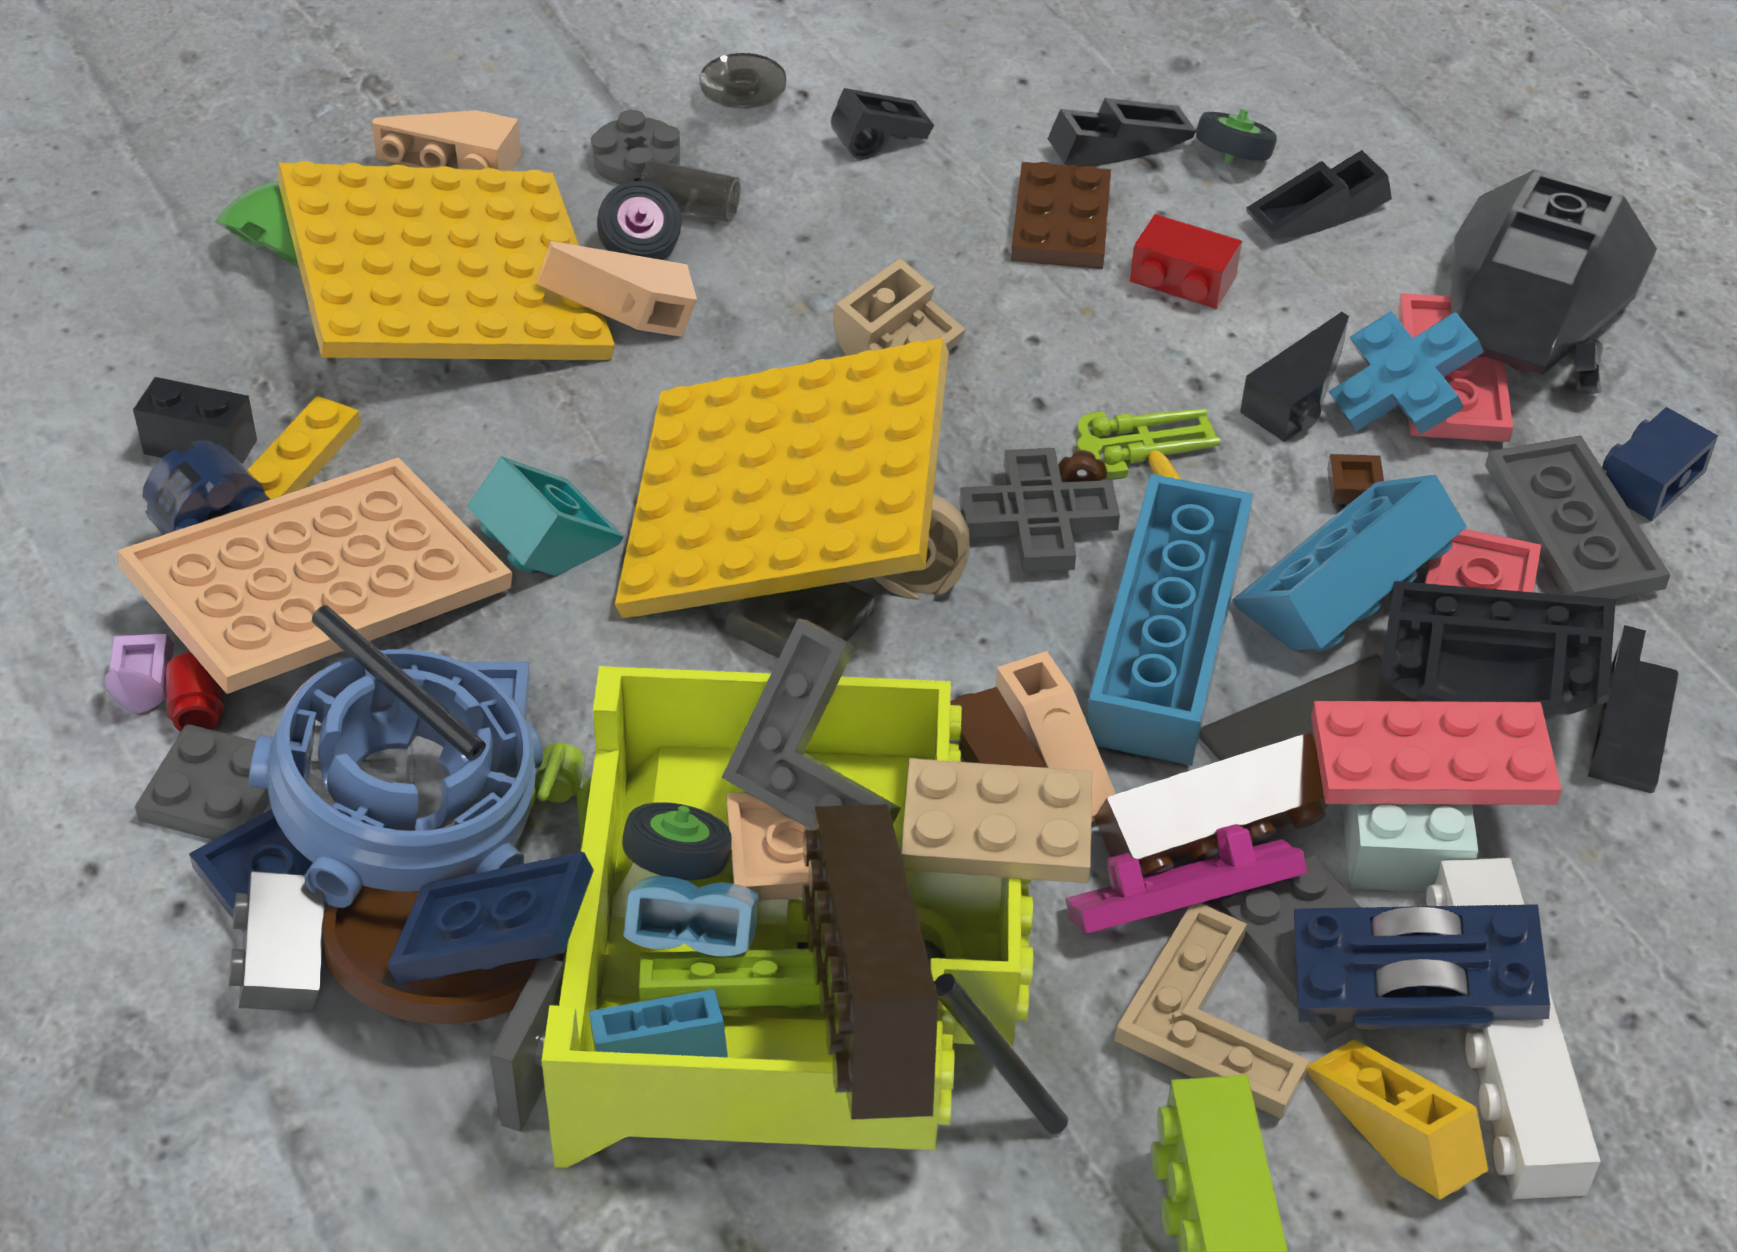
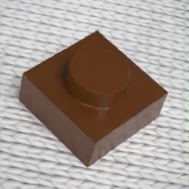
[1327,454,1384,504]

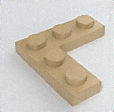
[1114,903,1310,1119]

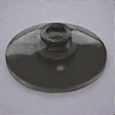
[699,53,787,109]

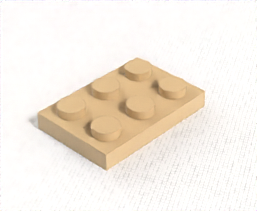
[901,758,1092,883]

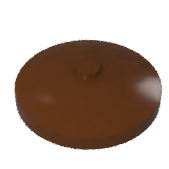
[322,863,566,1024]

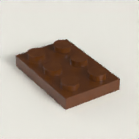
[1011,162,1111,269]

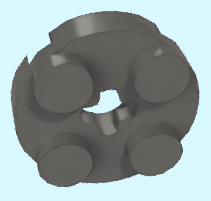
[591,110,680,184]

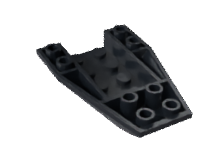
[1449,170,1657,375]

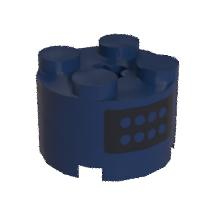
[142,440,271,535]

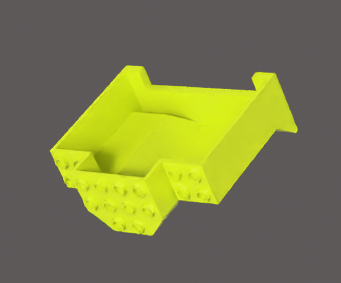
[542,666,1033,1168]

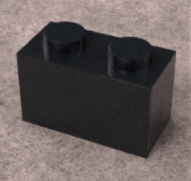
[133,377,257,464]

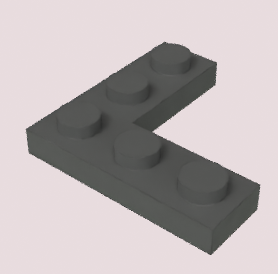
[721,618,901,830]

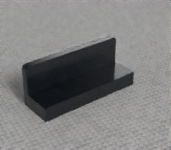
[1588,625,1679,793]

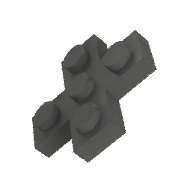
[959,448,1120,572]

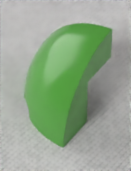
[215,181,299,269]

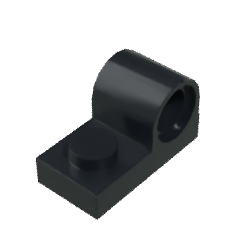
[830,88,934,160]

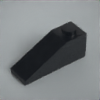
[1240,312,1349,442]

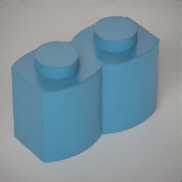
[624,876,759,956]

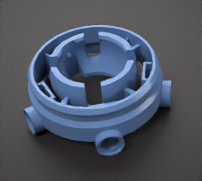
[249,649,543,907]

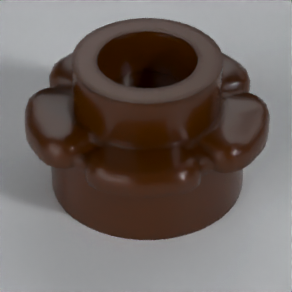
[1058,450,1107,483]

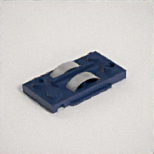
[1294,904,1550,1029]

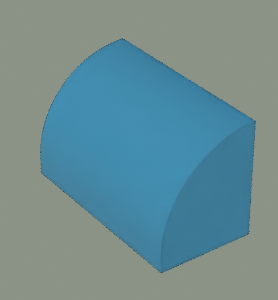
[589,989,728,1058]

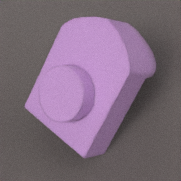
[104,634,174,714]

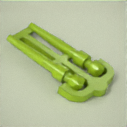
[1076,408,1220,479]

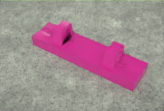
[1065,824,1307,934]

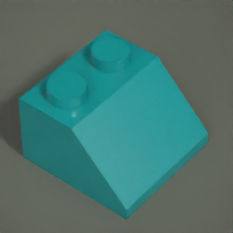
[467,456,624,576]

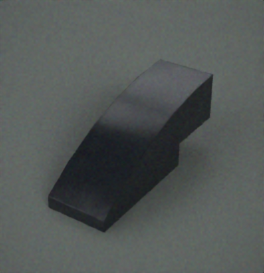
[1047,98,1196,165]
[1246,150,1392,239]

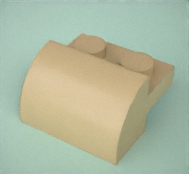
[833,258,966,356]

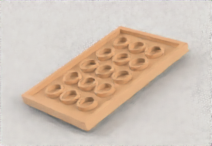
[118,457,512,694]

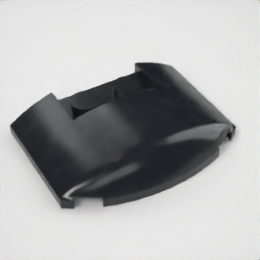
[1380,581,1616,720]

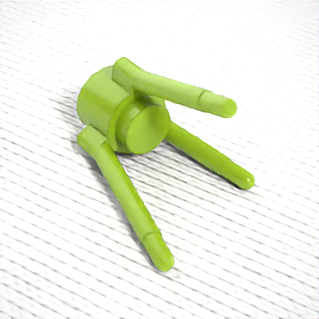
[529,743,591,849]

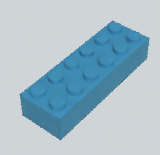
[1086,474,1253,766]

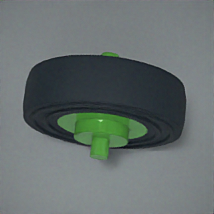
[1196,109,1277,163]
[622,802,732,880]

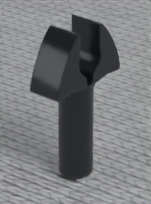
[1575,339,1603,395]

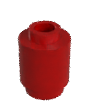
[165,651,224,732]

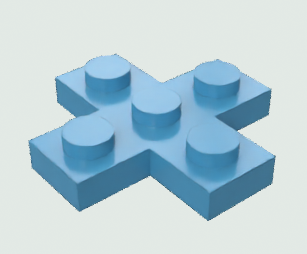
[1329,311,1484,434]

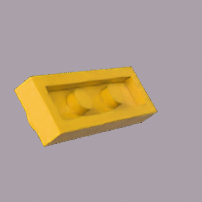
[248,395,361,499]

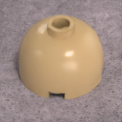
[874,494,970,599]

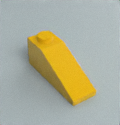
[1308,1039,1488,1200]

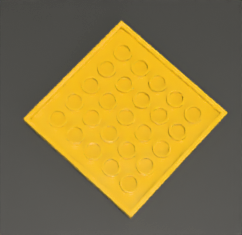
[277,161,615,360]
[615,338,949,619]

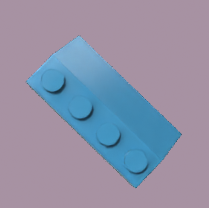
[1232,474,1467,652]

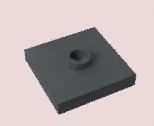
[490,958,564,1132]

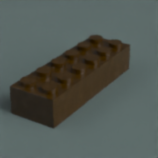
[802,804,938,1120]

